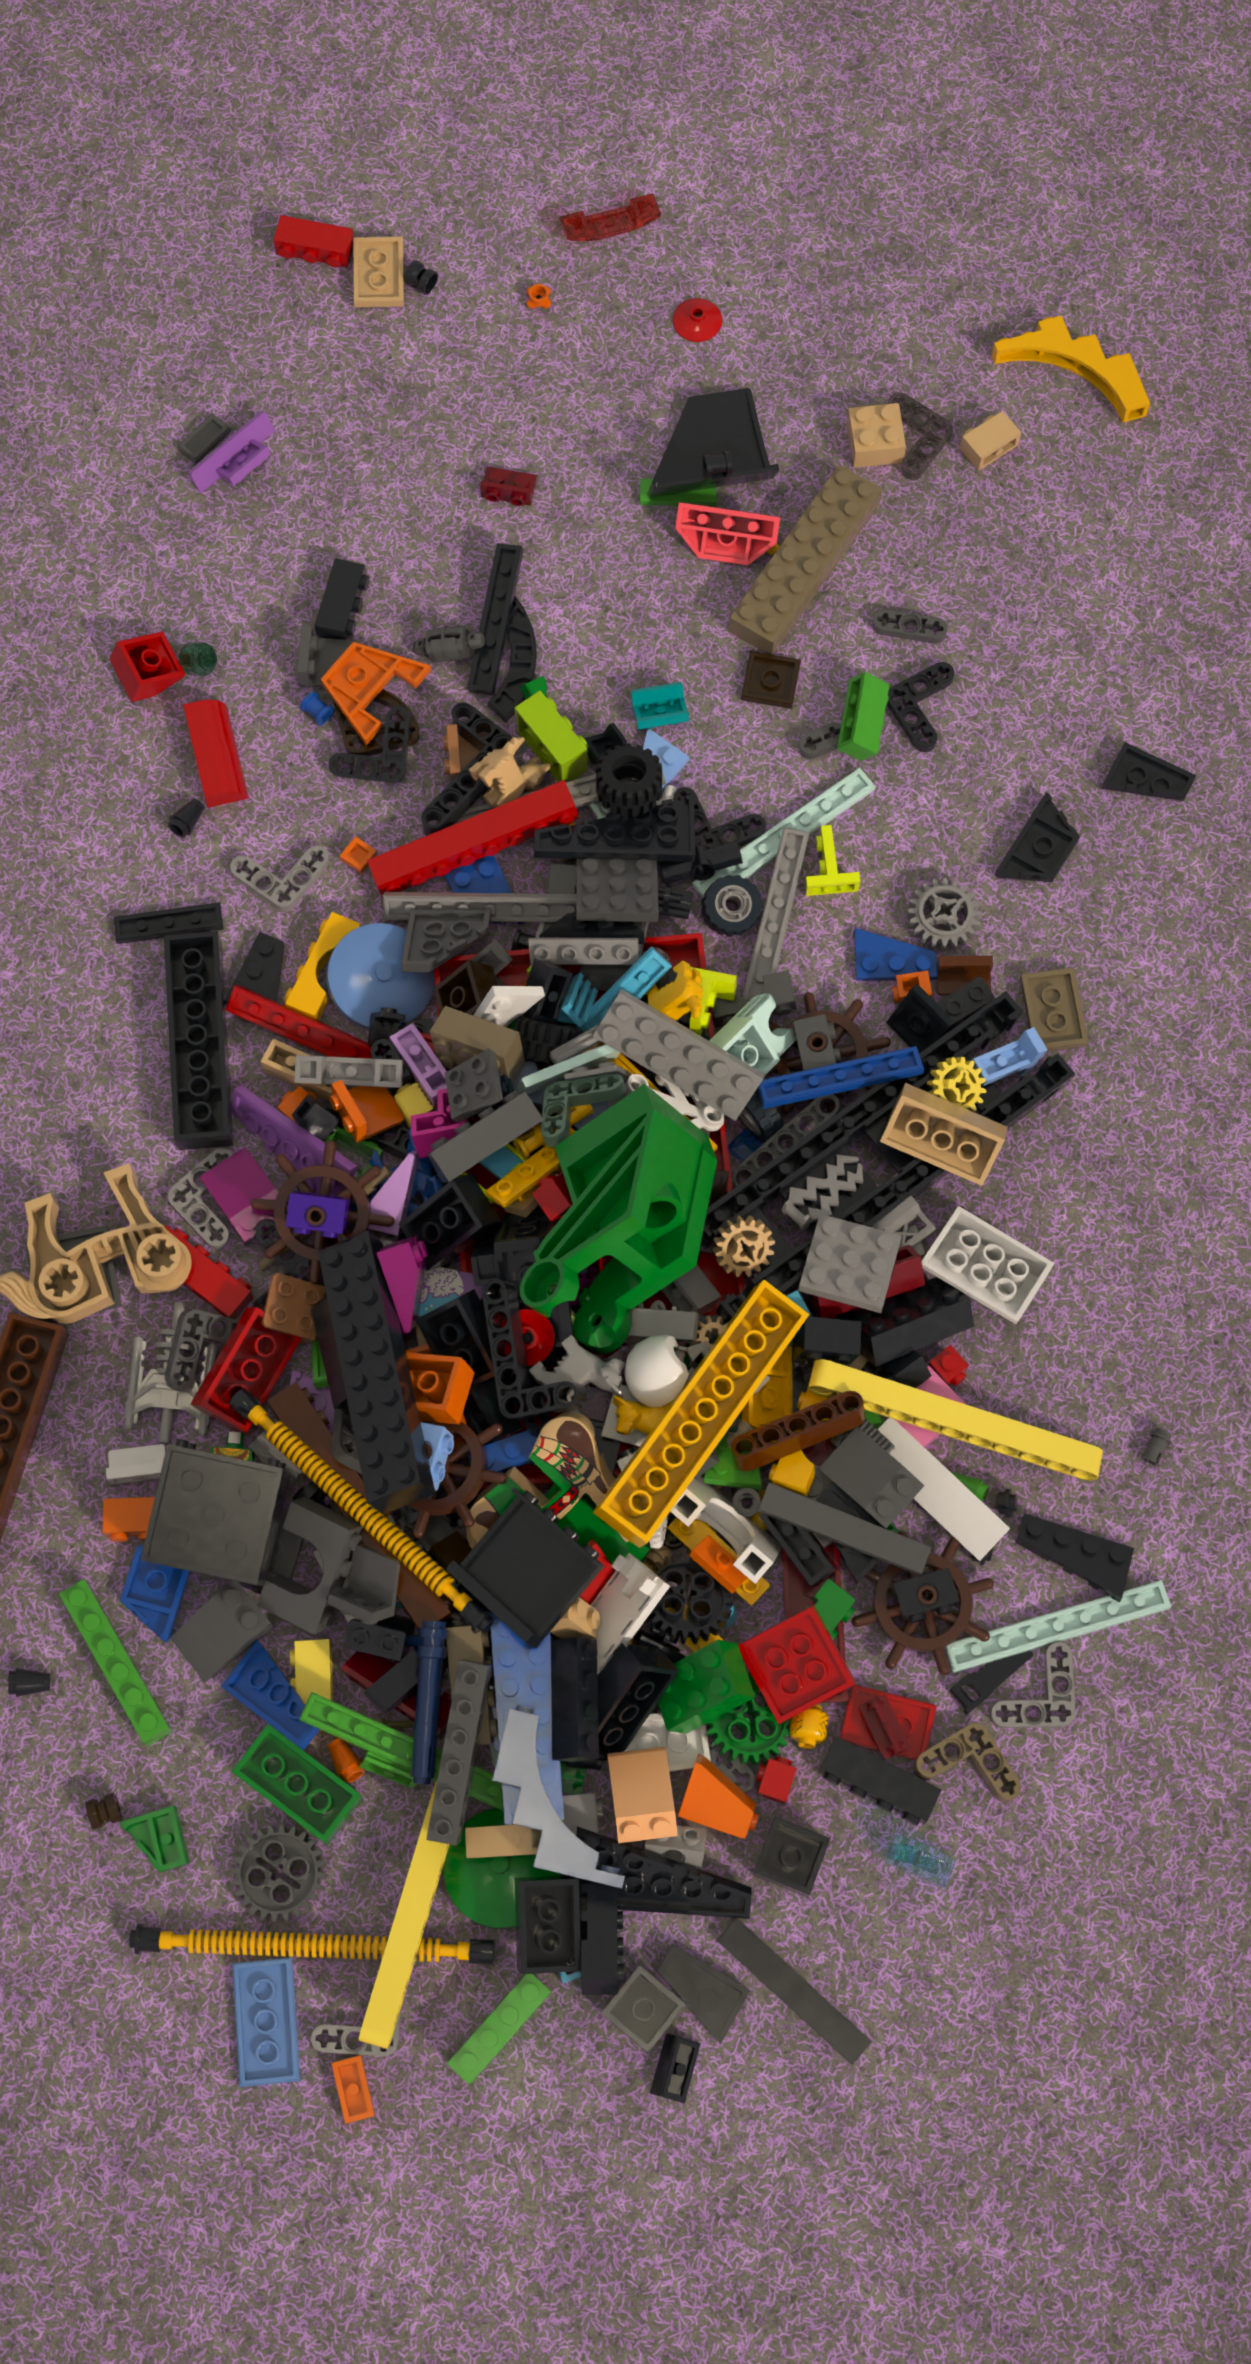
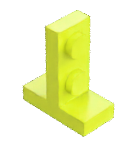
[805,825,861,896]
[689,967,737,1036]

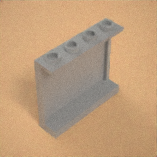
[528,922,649,965]

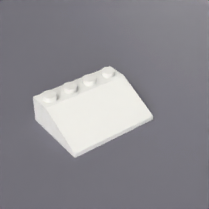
[921,1206,1055,1324]

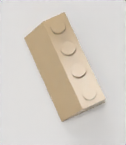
[880,1083,1007,1186]

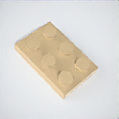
[353,236,404,308]

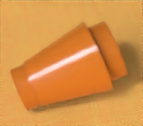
[327,1738,365,1784]

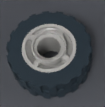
[701,875,762,936]
[738,1089,784,1143]

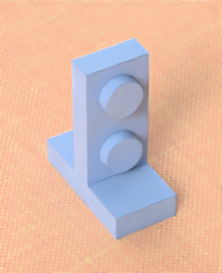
[972,1027,1048,1086]

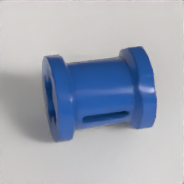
[300,691,335,726]

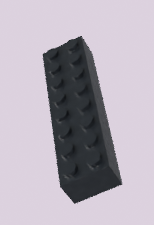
[164,931,233,1150]

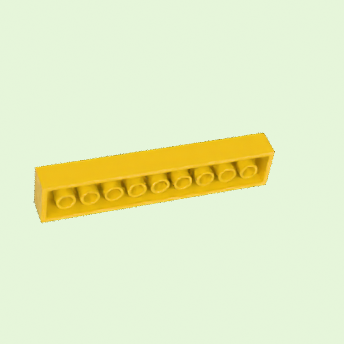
[592,1280,809,1548]

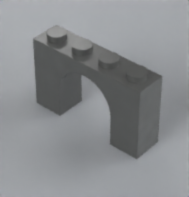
[257,1497,362,1635]

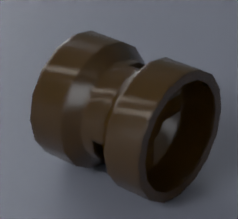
[85,1792,122,1830]

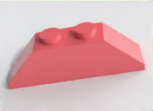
[675,502,781,565]

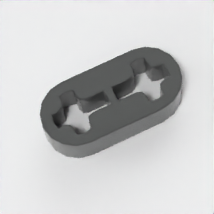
[799,723,841,759]
[710,1745,755,1793]

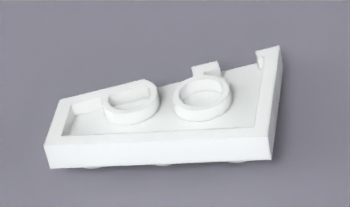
[473,986,545,1027]

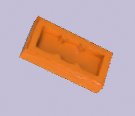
[689,1535,748,1594]

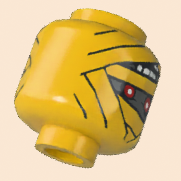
[789,1705,829,1749]

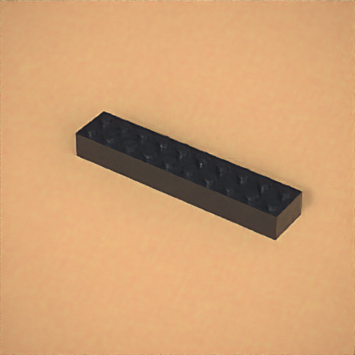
[318,1231,436,1514]

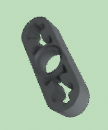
[872,609,947,644]

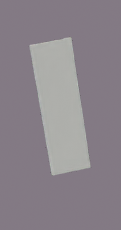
[878,1418,1010,1561]

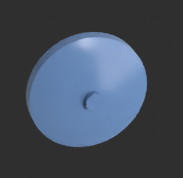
[326,923,435,1029]

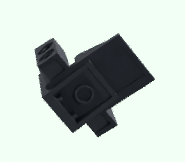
[471,1209,589,1348]

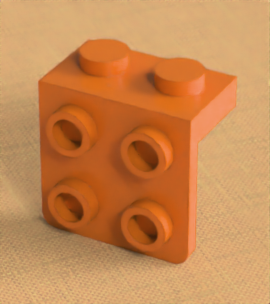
[329,1080,404,1143]

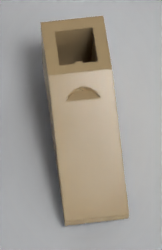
[465,1825,542,1858]

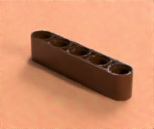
[731,1391,866,1471]

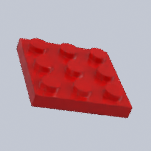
[738,1605,856,1724]

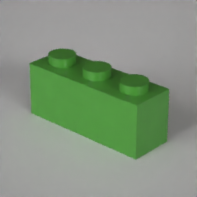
[837,672,890,761]

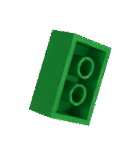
[658,1640,755,1734]

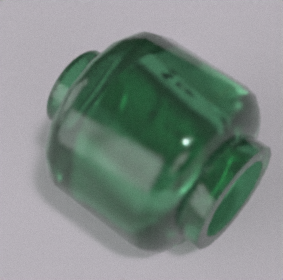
[178,642,217,676]

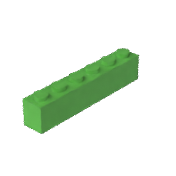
[59,1579,173,1747]

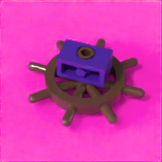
[250,1140,395,1284]

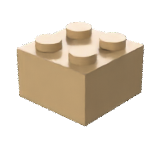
[846,403,906,468]

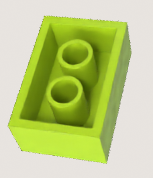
[515,691,589,782]

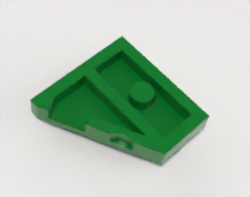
[120,1806,190,1872]

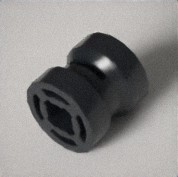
[404,260,438,295]

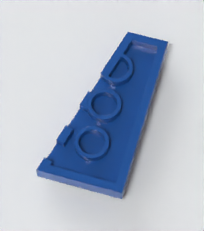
[221,1640,319,1750]

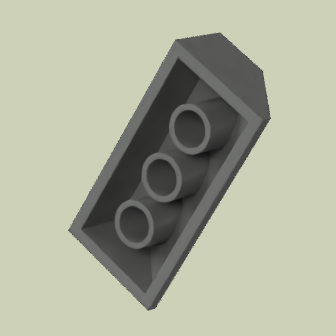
[427,1090,543,1182]

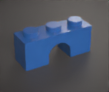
[468,1430,538,1484]

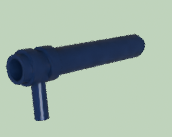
[405,1620,448,1784]

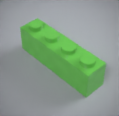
[447,1974,552,2085]

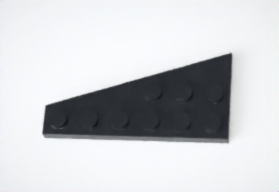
[576,1826,752,1919]

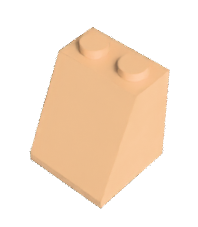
[607,1746,678,1843]

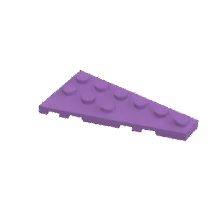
[231,1085,358,1230]

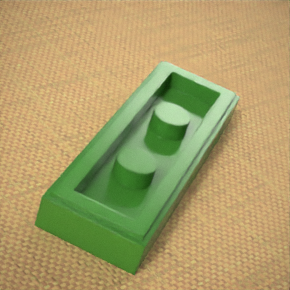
[640,479,716,506]

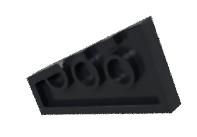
[1016,1513,1134,1603]

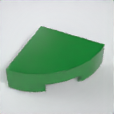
[520,676,547,699]

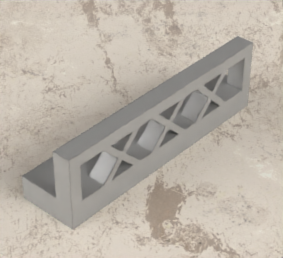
[872,1196,936,1248]

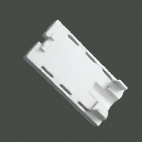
[590,1553,670,1677]

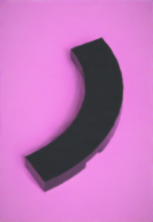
[487,596,537,723]

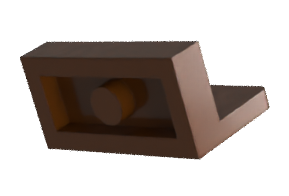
[937,956,993,995]

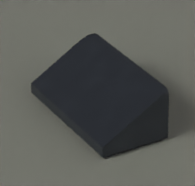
[650,2033,701,2104]

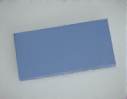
[232,1957,301,2087]

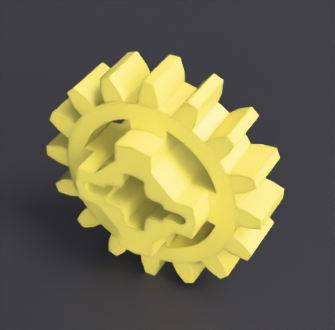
[927,1057,986,1112]

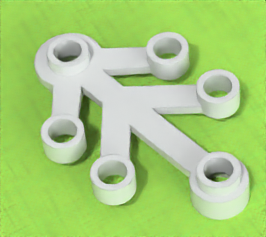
[625,1074,724,1131]

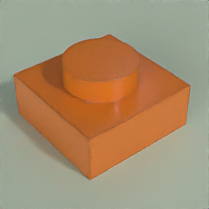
[339,836,377,874]

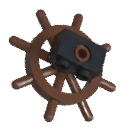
[851,1531,994,1675]

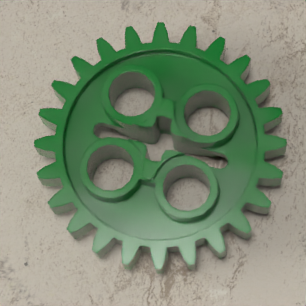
[704,1671,791,1765]

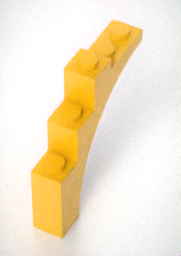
[991,315,1150,423]

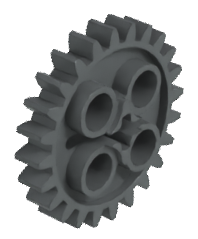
[230,1824,327,1923]

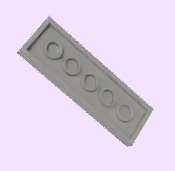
[593,989,765,1121]

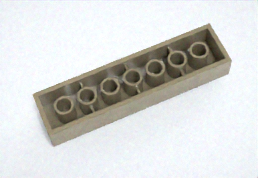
[728,464,882,655]

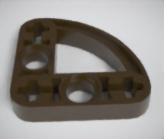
[333,689,420,756]

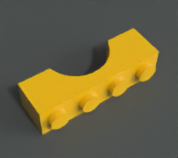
[284,912,361,1021]
[769,1389,830,1497]

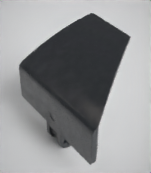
[647,388,779,498]

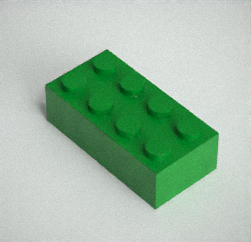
[232,1724,364,1846]

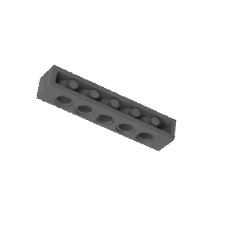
[426,1659,493,1846]

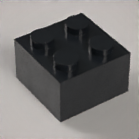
[792,1316,861,1368]
[753,1816,831,1897]

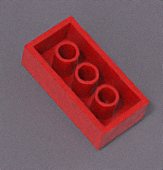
[190,1307,302,1434]

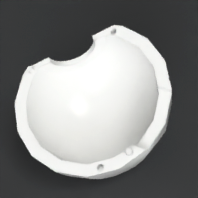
[624,1335,689,1407]

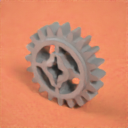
[907,878,982,951]

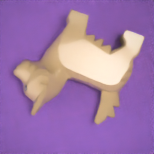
[469,737,551,808]

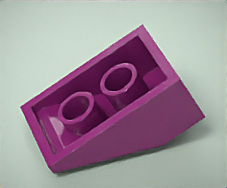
[199,1147,278,1245]
[377,1235,428,1334]

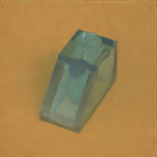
[885,1834,956,1889]

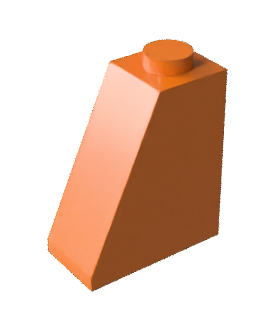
[678,1754,759,1839]

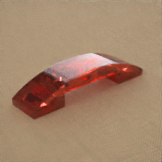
[559,193,661,241]

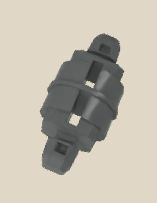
[413,625,485,662]

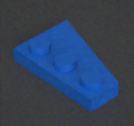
[854,928,937,981]

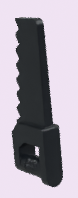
[949,1650,1033,1716]

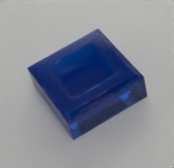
[728,1129,763,1163]

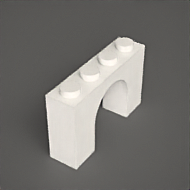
[670,1476,782,1584]

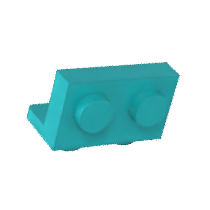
[631,682,689,730]

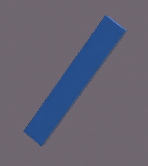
[757,1046,924,1109]

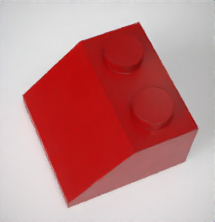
[109,631,185,702]

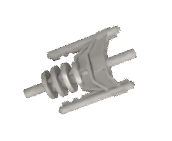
[124,1302,217,1443]

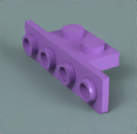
[188,411,275,493]

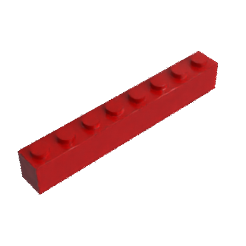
[367,780,579,898]

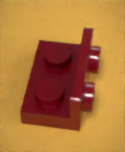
[480,466,537,506]

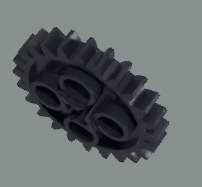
[647,1554,734,1644]

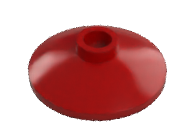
[673,298,722,342]
[501,1309,555,1367]

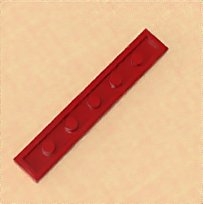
[225,984,383,1059]

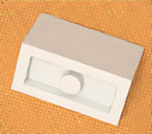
[106,1444,165,1485]

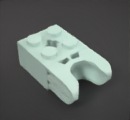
[710,993,796,1075]

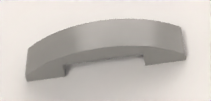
[294,1055,403,1088]

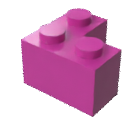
[411,1088,473,1158]

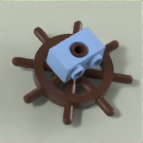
[408,1421,507,1538]

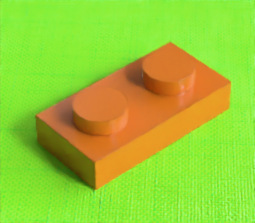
[331,2055,375,2124]

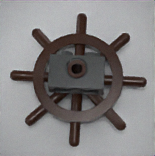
[766,992,891,1115]

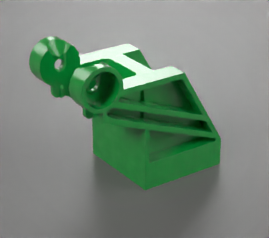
[520,1084,717,1354]

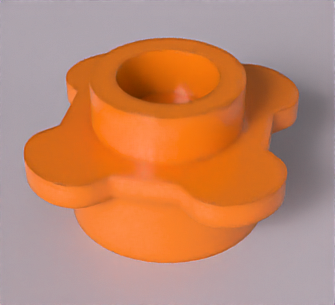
[526,284,551,309]

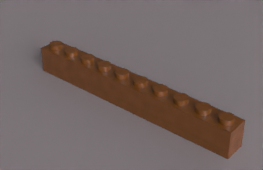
[267,1382,454,1630]

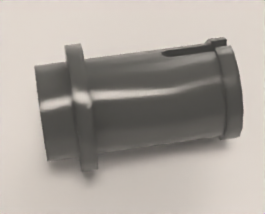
[1141,1428,1172,1466]

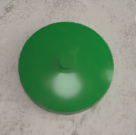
[444,1809,562,1929]

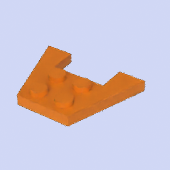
[321,642,432,746]

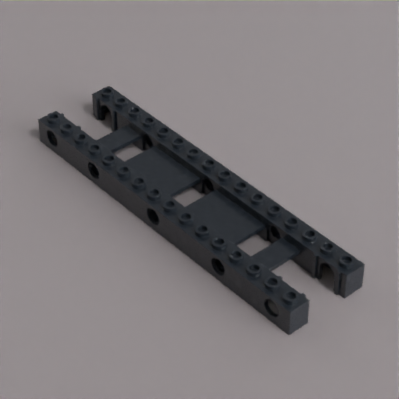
[698,991,1075,1323]

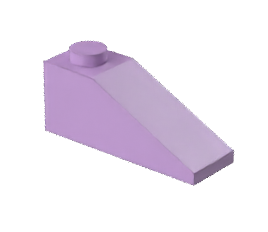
[390,1023,447,1111]
[368,1150,419,1236]

